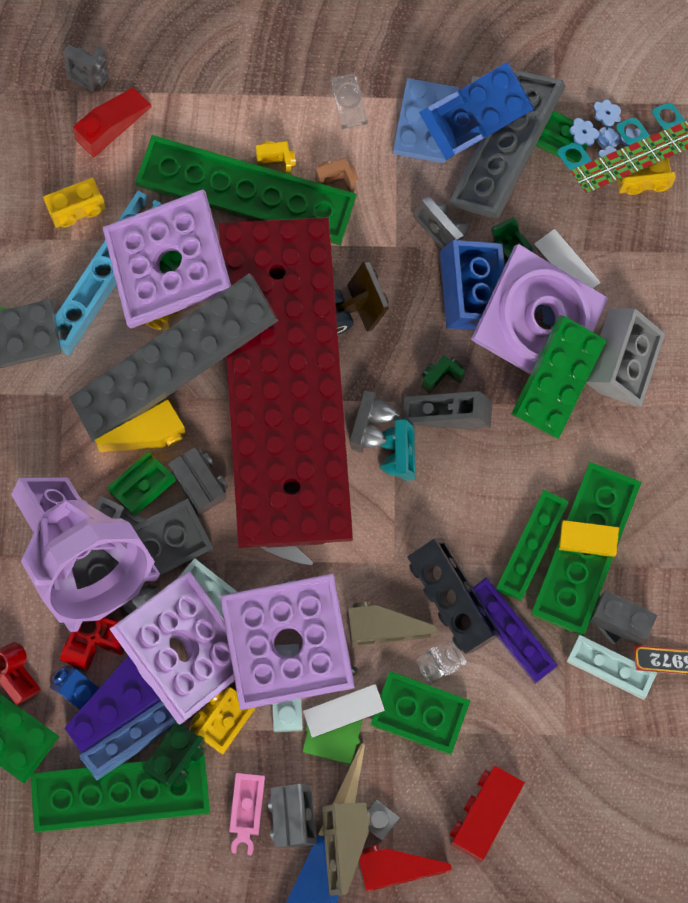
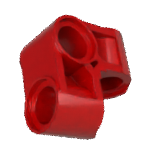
[60,617,124,671]

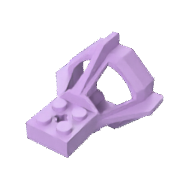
[12,477,160,632]

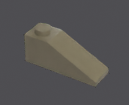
[348,602,438,647]
[322,802,370,896]

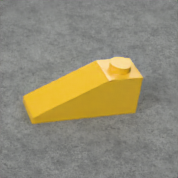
[95,400,186,452]

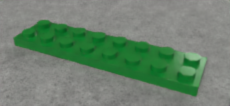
[135,135,357,246]

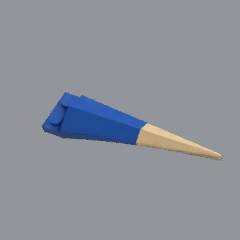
[286,743,365,903]

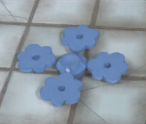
[569,100,640,158]

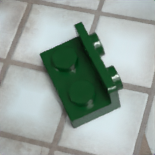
[143,721,206,790]

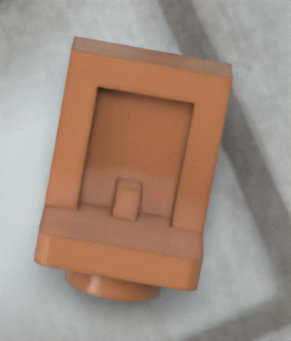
[315,158,358,192]

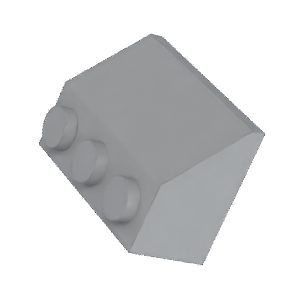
[586,308,665,407]

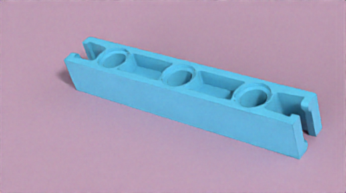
[55,191,161,356]

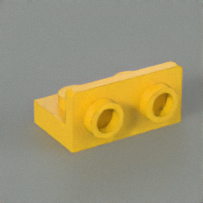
[617,158,676,195]
[43,177,106,228]
[189,686,256,755]

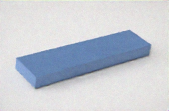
[80,700,193,780]

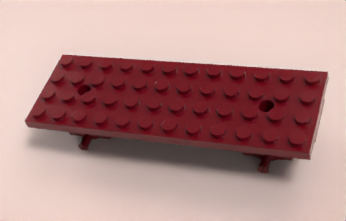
[219,217,353,548]

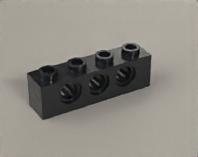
[407,538,501,654]

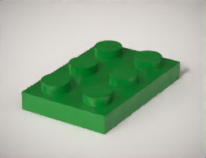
[370,671,471,756]
[0,694,60,784]

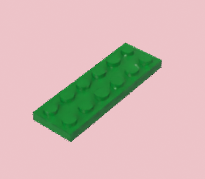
[530,462,642,636]
[30,755,211,833]

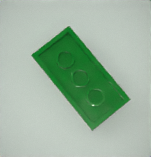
[511,315,607,439]

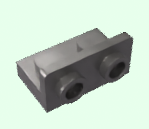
[63,44,109,93]

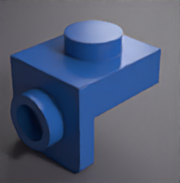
[50,665,99,710]

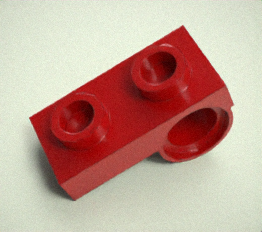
[0,642,41,705]

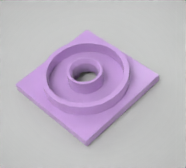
[102,189,231,328]
[471,244,608,374]
[110,570,235,725]
[220,574,355,710]

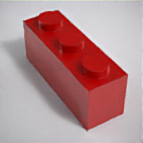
[449,765,525,862]

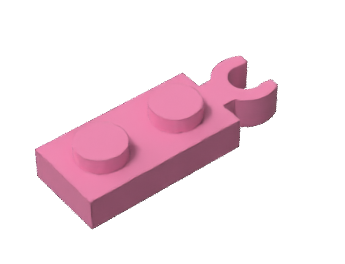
[229,773,265,856]

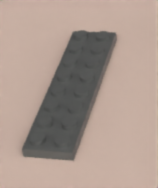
[69,273,279,443]

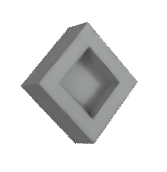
[368,800,400,842]

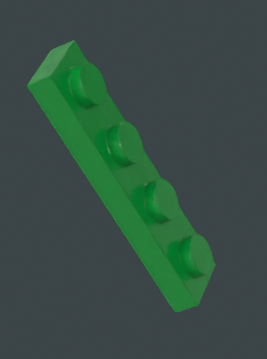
[496,490,569,602]

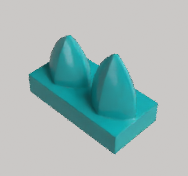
[379,419,416,481]

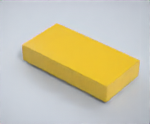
[559,520,619,557]

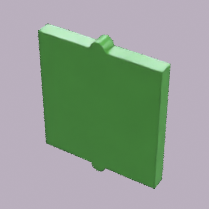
[302,706,363,765]

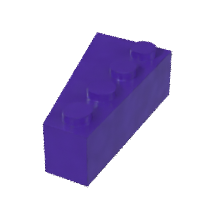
[64,655,161,753]

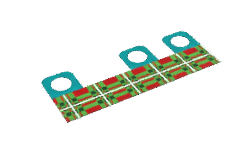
[558,103,688,193]

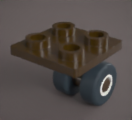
[334,260,389,335]

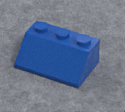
[440,240,505,330]

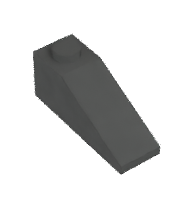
[402,391,492,429]

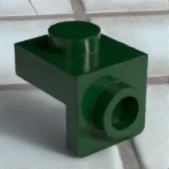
[491,217,533,261]
[421,355,465,394]

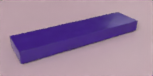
[473,577,558,684]

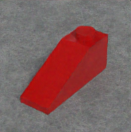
[73,87,152,158]
[358,845,452,892]

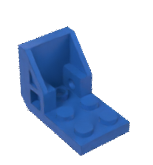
[419,62,535,160]

